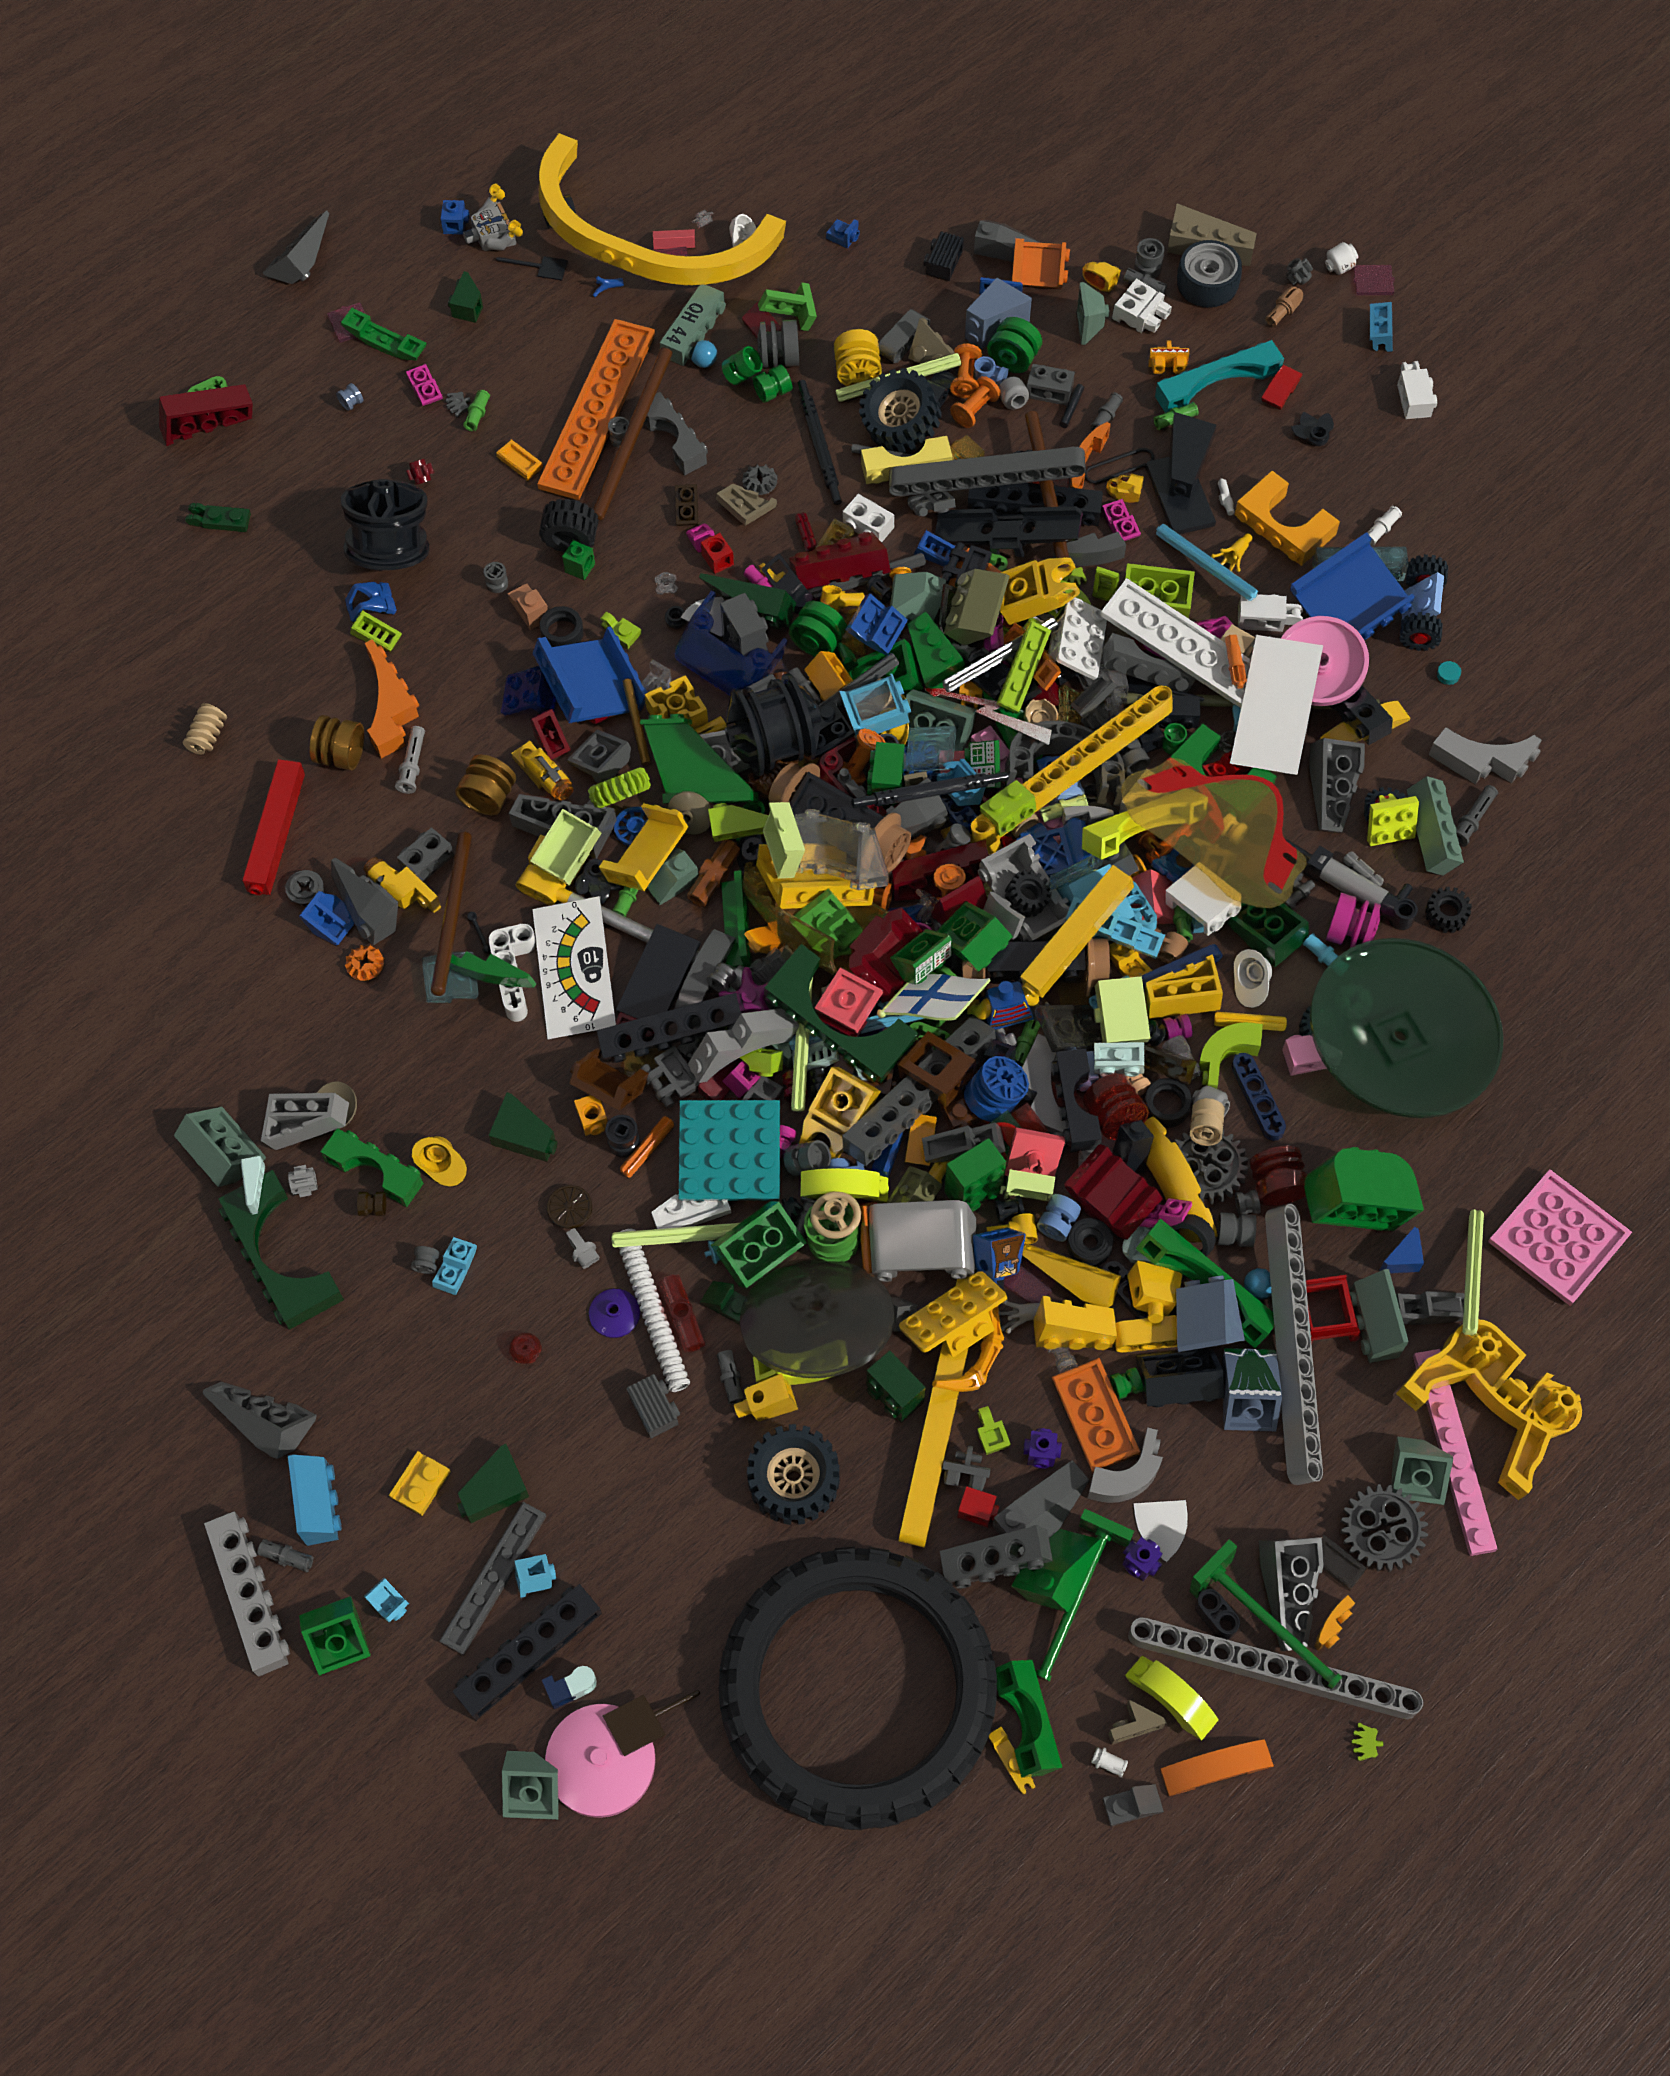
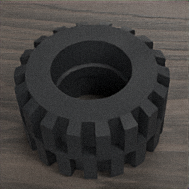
[539,499,598,553]

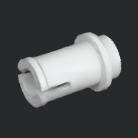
[1091,1747,1128,1778]

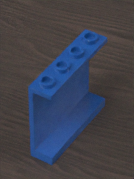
[1290,532,1415,640]
[533,627,647,723]

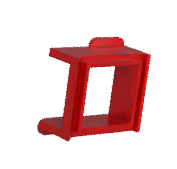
[1306,1275,1360,1345]

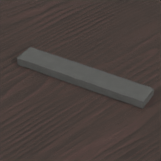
[440,1502,547,1656]

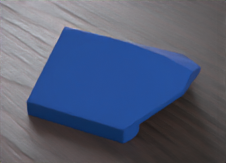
[299,891,354,946]

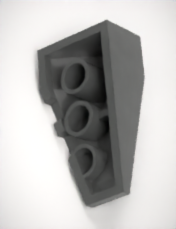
[974,220,1041,262]
[203,1382,317,1459]

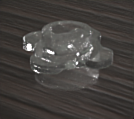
[692,210,713,228]
[654,572,678,595]

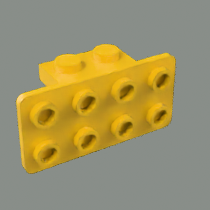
[899,1271,1007,1357]

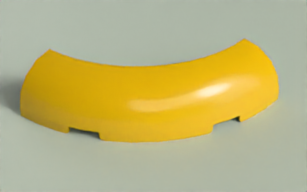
[1143,1116,1218,1243]

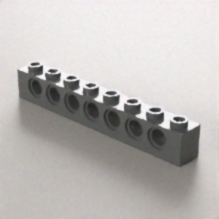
[842,1015,996,1166]

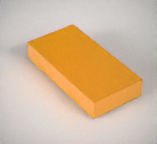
[496,439,543,481]

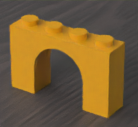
[1234,471,1340,566]

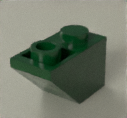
[448,271,483,323]

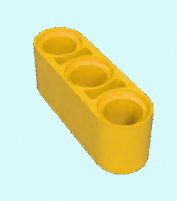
[1115,1315,1177,1353]

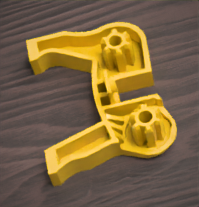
[1396,1319,1582,1501]

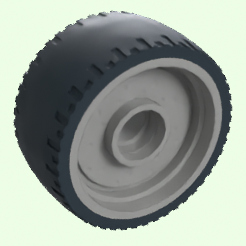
[1177,240,1242,308]

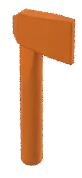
[860,1206,874,1282]

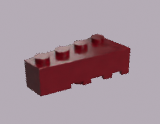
[159,384,253,446]
[789,532,891,589]
[891,839,989,901]

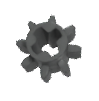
[1286,258,1313,285]
[1081,703,1110,730]

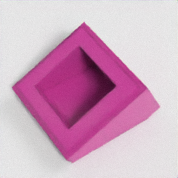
[686,523,715,552]

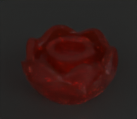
[509,1333,542,1364]

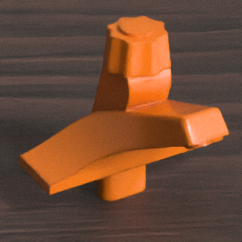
[905,834,927,860]

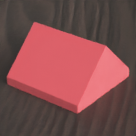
[1128,869,1174,924]

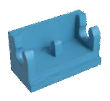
[1370,302,1393,352]
[936,759,986,806]

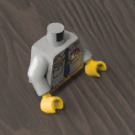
[463,184,523,251]

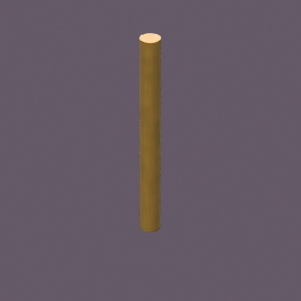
[622,679,651,766]

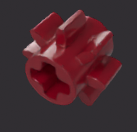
[406,459,434,485]

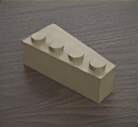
[1167,204,1257,266]

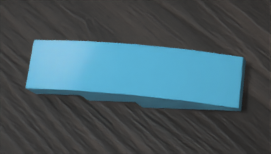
[1065,896,1165,959]

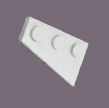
[651,1194,731,1229]

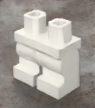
[1112,278,1172,333]

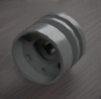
[757,320,799,368]

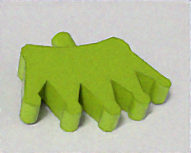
[1062,567,1087,587]
[1351,1723,1383,1761]

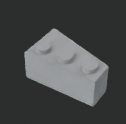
[261,1093,349,1150]

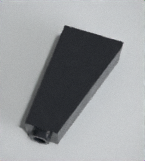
[1169,412,1217,498]

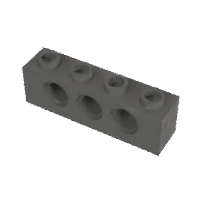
[940,1525,1053,1589]

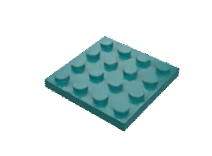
[679,1100,780,1201]

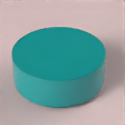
[1437,661,1461,685]

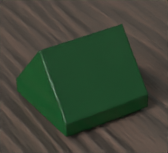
[835,643,859,672]

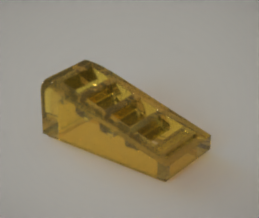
[814,518,854,550]

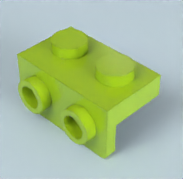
[980,780,1036,836]

